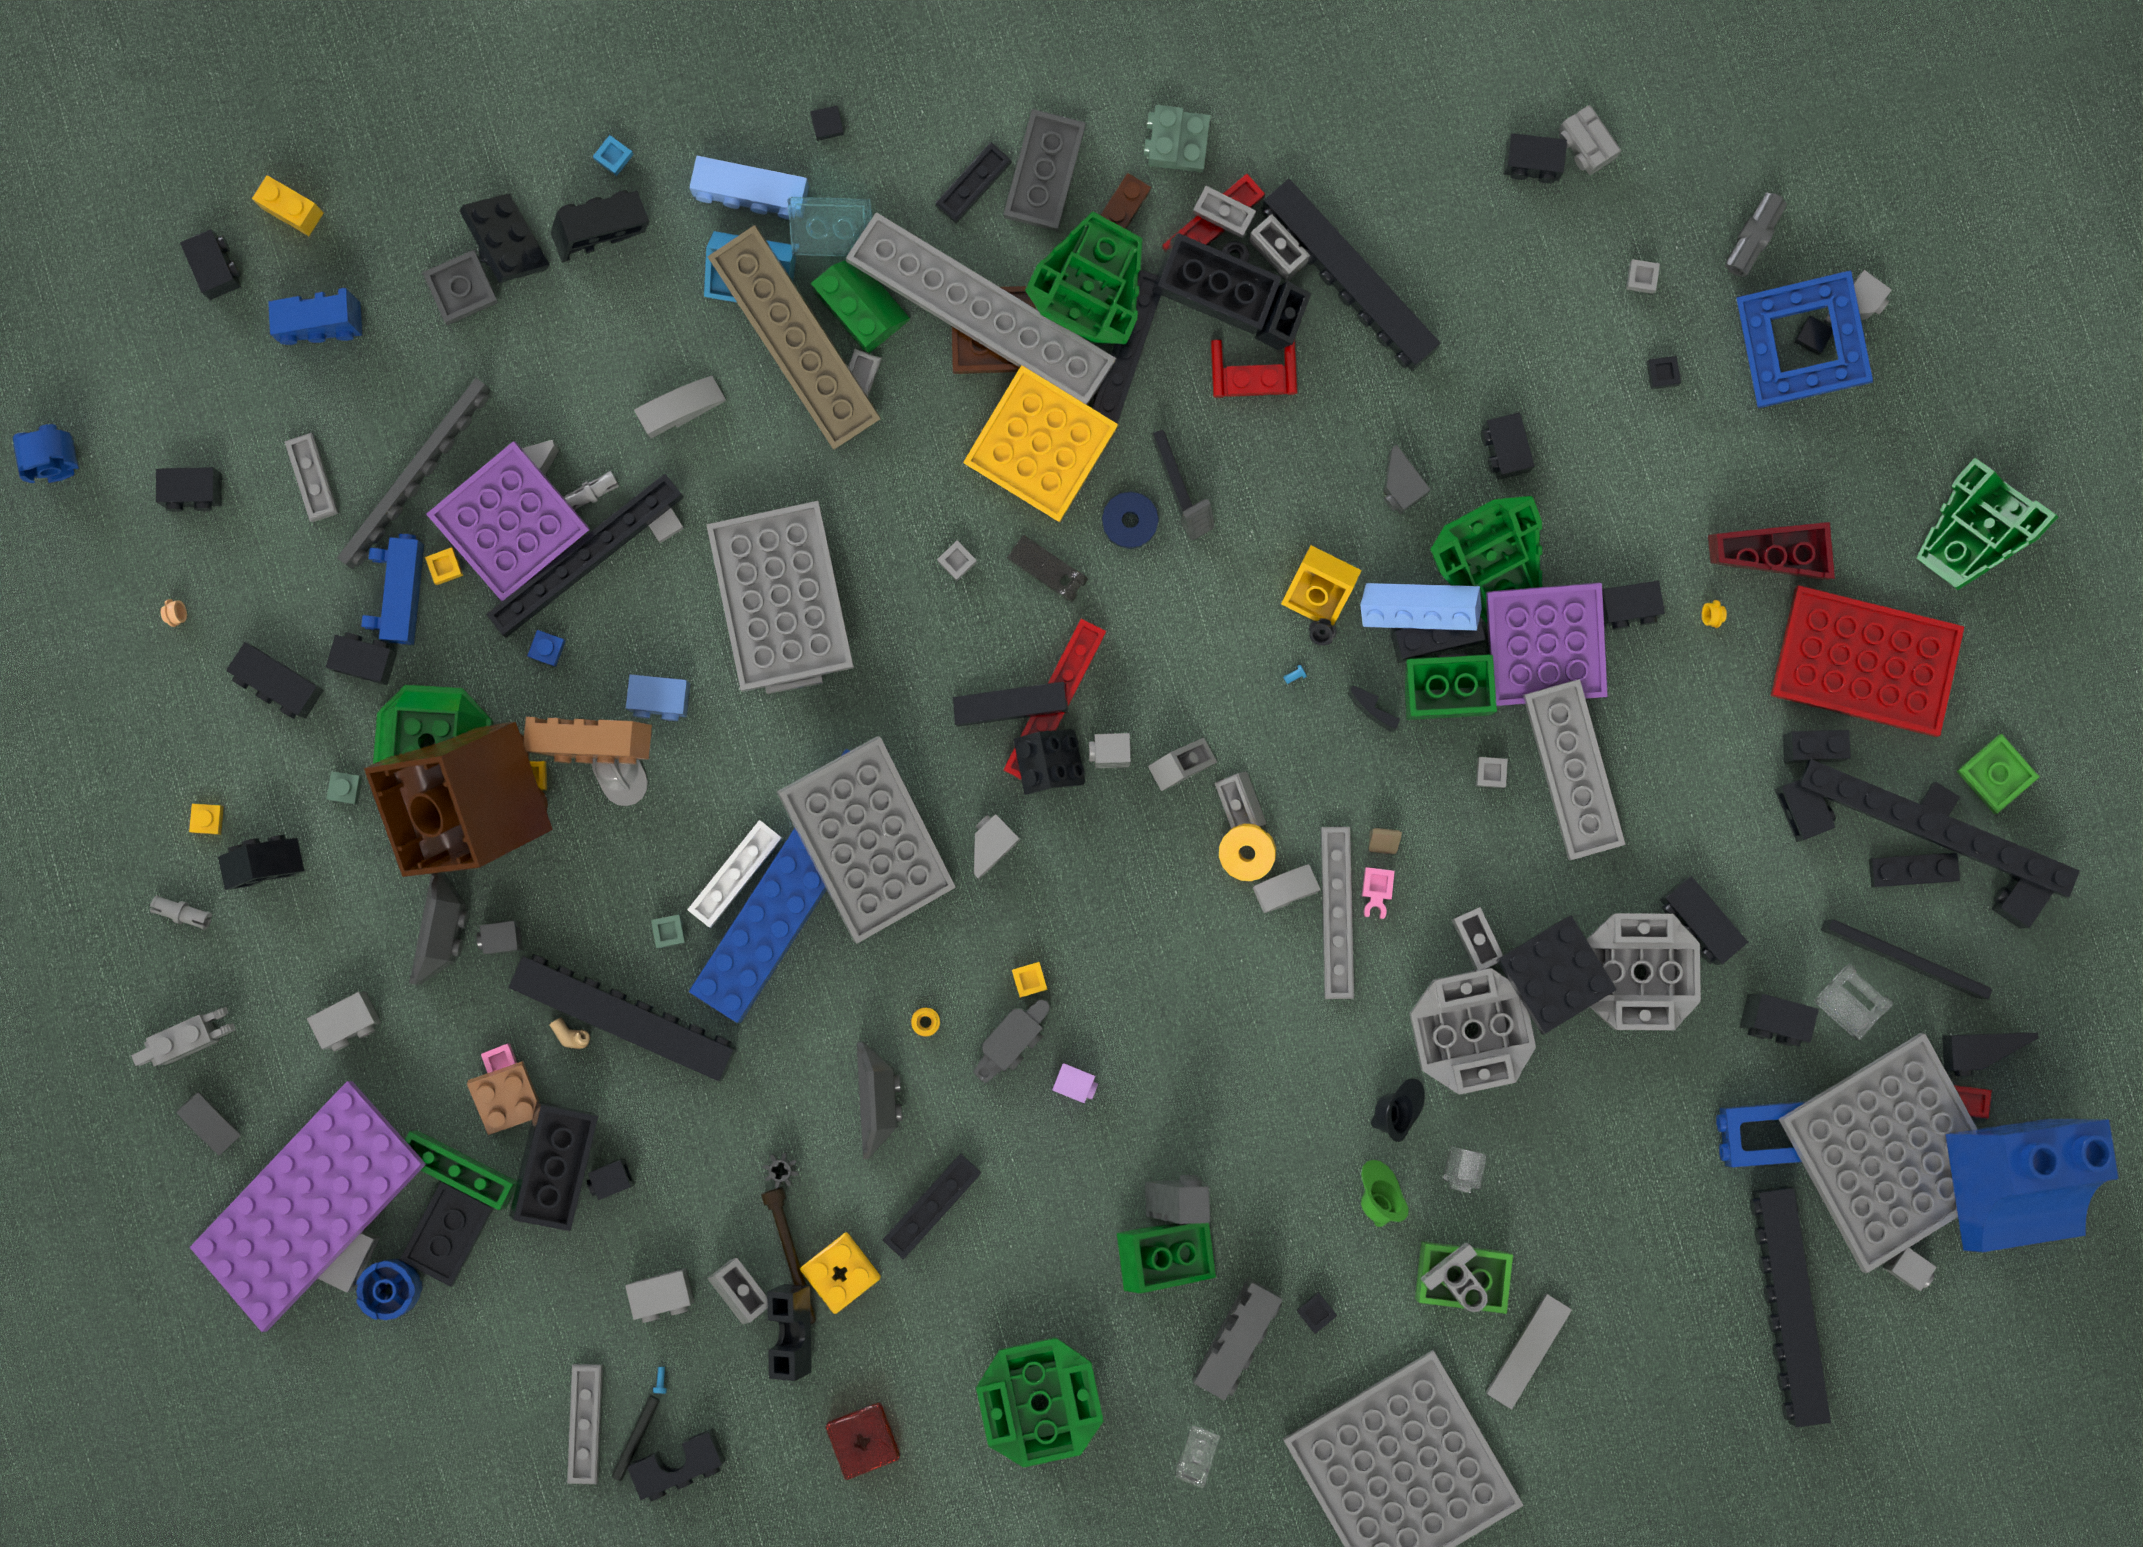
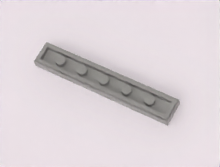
[1321,827,1354,999]

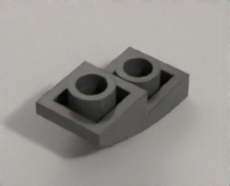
[176,1091,241,1156]

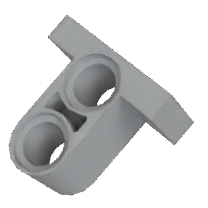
[1420,1242,1487,1312]

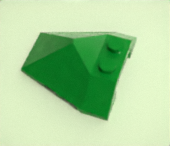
[1025,211,1142,344]
[1916,458,2058,590]
[1430,496,1543,625]

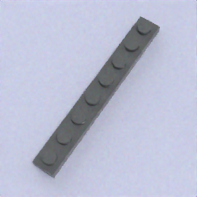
[337,378,491,569]

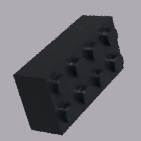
[1152,233,1282,334]
[509,1101,598,1231]

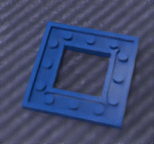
[1737,270,1873,408]

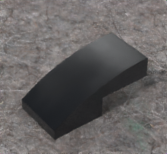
[1348,685,1400,732]

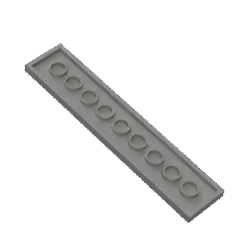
[846,212,1116,405]

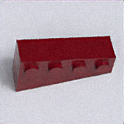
[1708,522,1835,580]

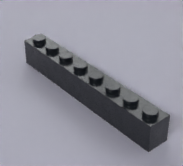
[1262,178,1441,372]
[508,953,737,1082]
[1750,1186,1831,1428]

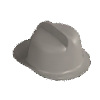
[592,759,648,806]

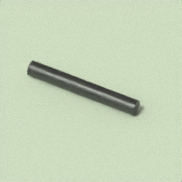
[612,1395,660,1481]

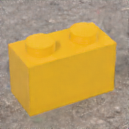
[252,175,324,236]

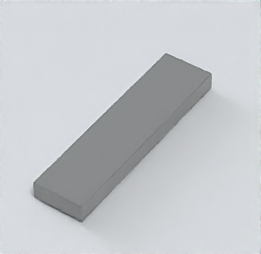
[1485,1293,1572,1410]
[567,1364,603,1484]

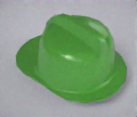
[1361,1160,1409,1227]

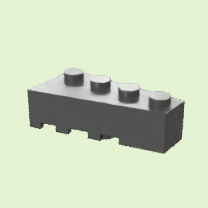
[1145,1175,1210,1224]
[1192,1277,1283,1401]

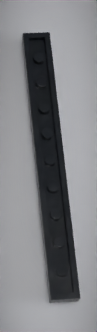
[1798,759,2080,898]

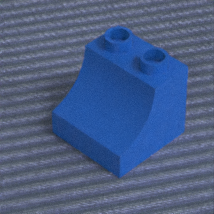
[1945,1119,2119,1252]

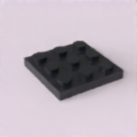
[1496,915,1617,1035]

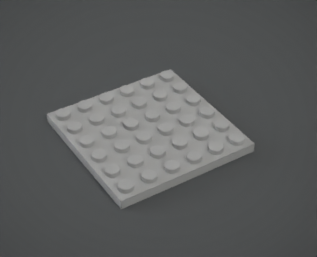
[1779,1033,1977,1273]
[1283,1350,1524,1547]

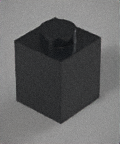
[587,1158,635,1200]

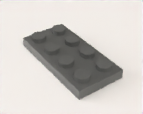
[1003,109,1086,232]

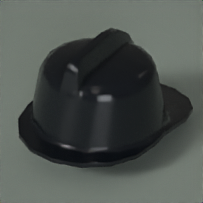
[1371,1078,1425,1142]

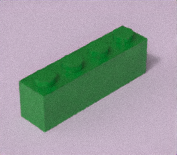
[405,1130,517,1211]

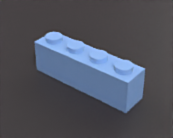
[689,156,809,220]
[1360,583,1482,631]

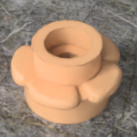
[161,599,187,627]

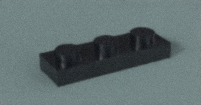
[1869,853,1960,888]

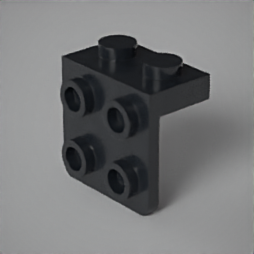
[1013,729,1085,795]

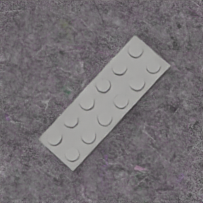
[1523,679,1626,860]

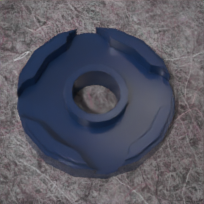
[1102,492,1159,549]

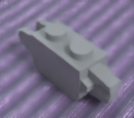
[131,1007,236,1066]

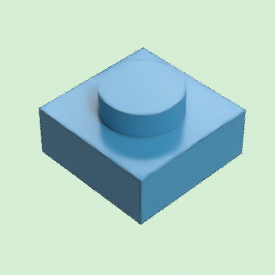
[593,135,633,177]

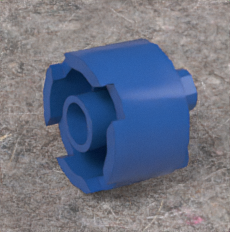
[13,424,79,483]
[356,1258,422,1320]

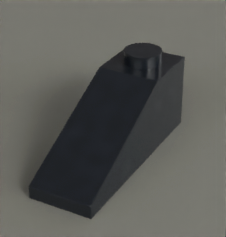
[1942,1032,2038,1076]

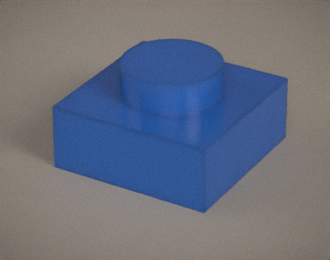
[527,630,566,667]

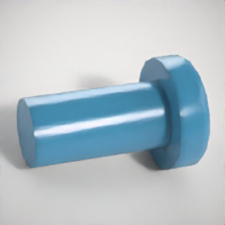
[1283,665,1307,684]

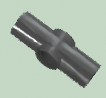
[1724,192,1788,277]

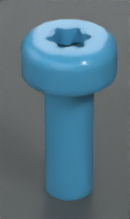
[653,1367,667,1394]

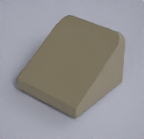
[1368,828,1402,854]

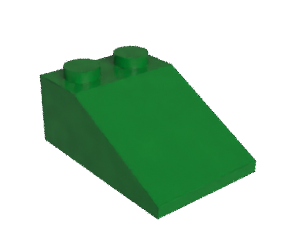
[1117,1223,1216,1294]

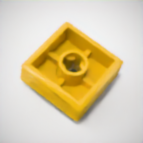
[800,1232,881,1314]

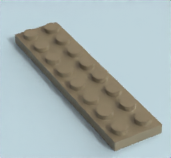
[707,225,882,450]

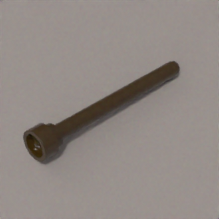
[761,1187,816,1325]

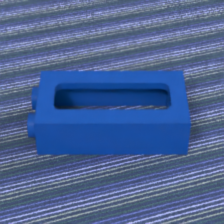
[1716,1101,1807,1167]

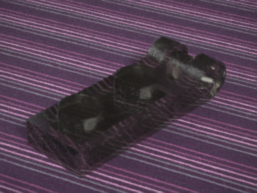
[1007,535,1089,603]

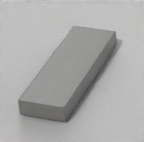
[284,433,339,522]

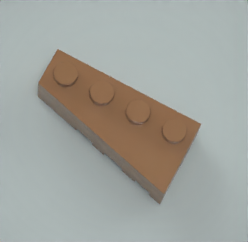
[523,717,652,764]

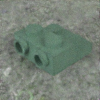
[1143,105,1210,173]

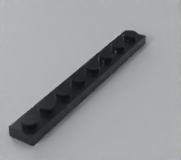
[486,474,684,638]

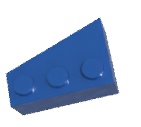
[268,288,362,345]

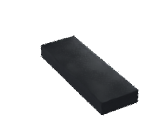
[935,142,1012,224]
[1152,430,1193,516]

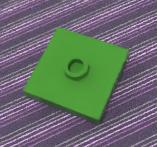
[1956,734,2040,814]

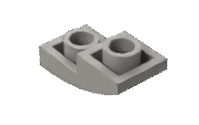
[1253,864,1321,914]

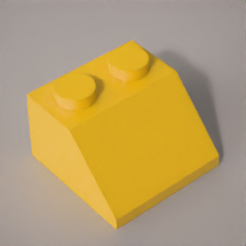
[1281,545,1362,625]

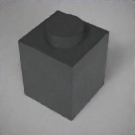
[477,921,523,955]

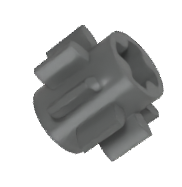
[763,1152,800,1189]

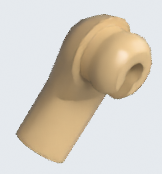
[549,1017,590,1049]

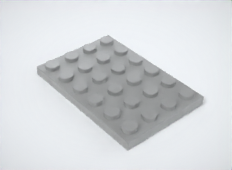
[706,501,854,692]
[777,736,956,944]

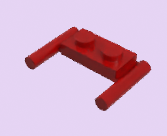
[1211,340,1298,398]

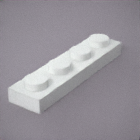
[688,820,783,928]

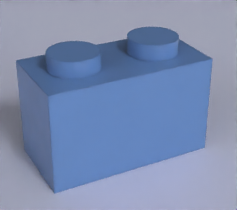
[626,675,690,721]

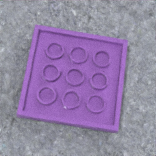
[426,441,590,601]
[1486,582,1608,706]

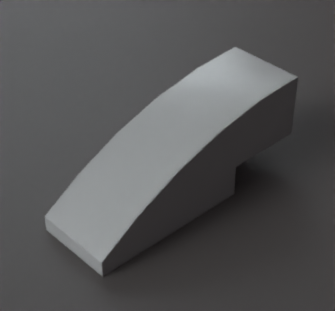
[634,376,726,439]

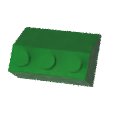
[811,260,910,354]
[1405,655,1497,720]

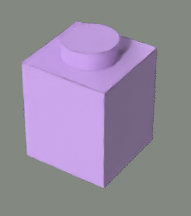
[1052,1063,1098,1103]

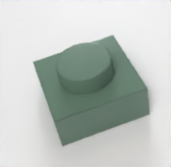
[326,771,362,805]
[651,914,686,949]

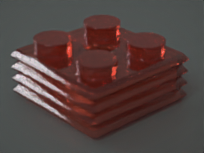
[825,1402,900,1480]

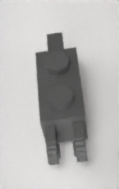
[973,999,1050,1084]

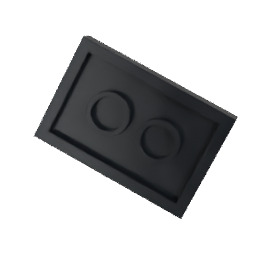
[459,193,550,283]
[400,1181,494,1287]

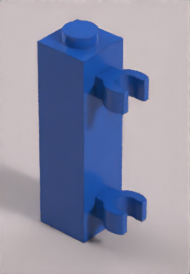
[361,534,424,645]

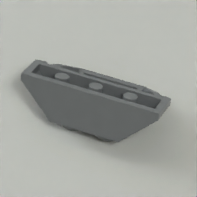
[409,872,469,985]
[857,1042,903,1159]

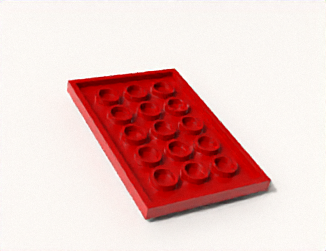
[1771,585,1965,737]

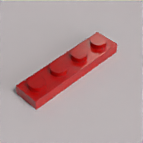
[1162,174,1265,252]

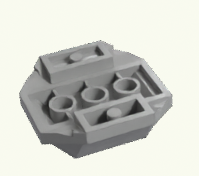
[1586,913,1701,1030]
[1409,968,1536,1095]

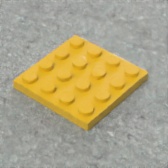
[963,365,1119,522]

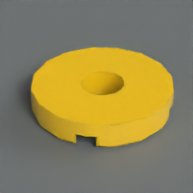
[1219,824,1276,881]

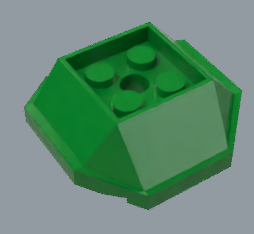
[373,685,493,764]
[976,1337,1104,1468]

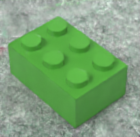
[1415,1241,1513,1314]

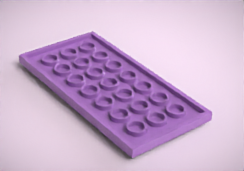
[190,1081,426,1332]

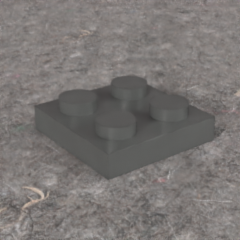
[422,250,499,326]

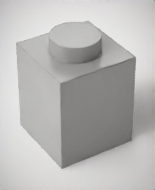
[1883,1248,1937,1291]

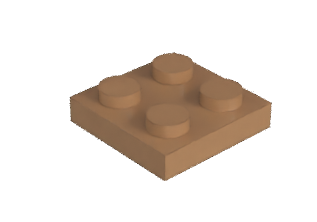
[467,1061,540,1135]

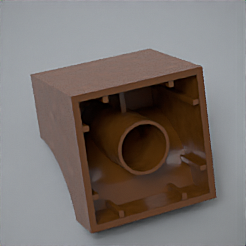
[364,721,553,877]

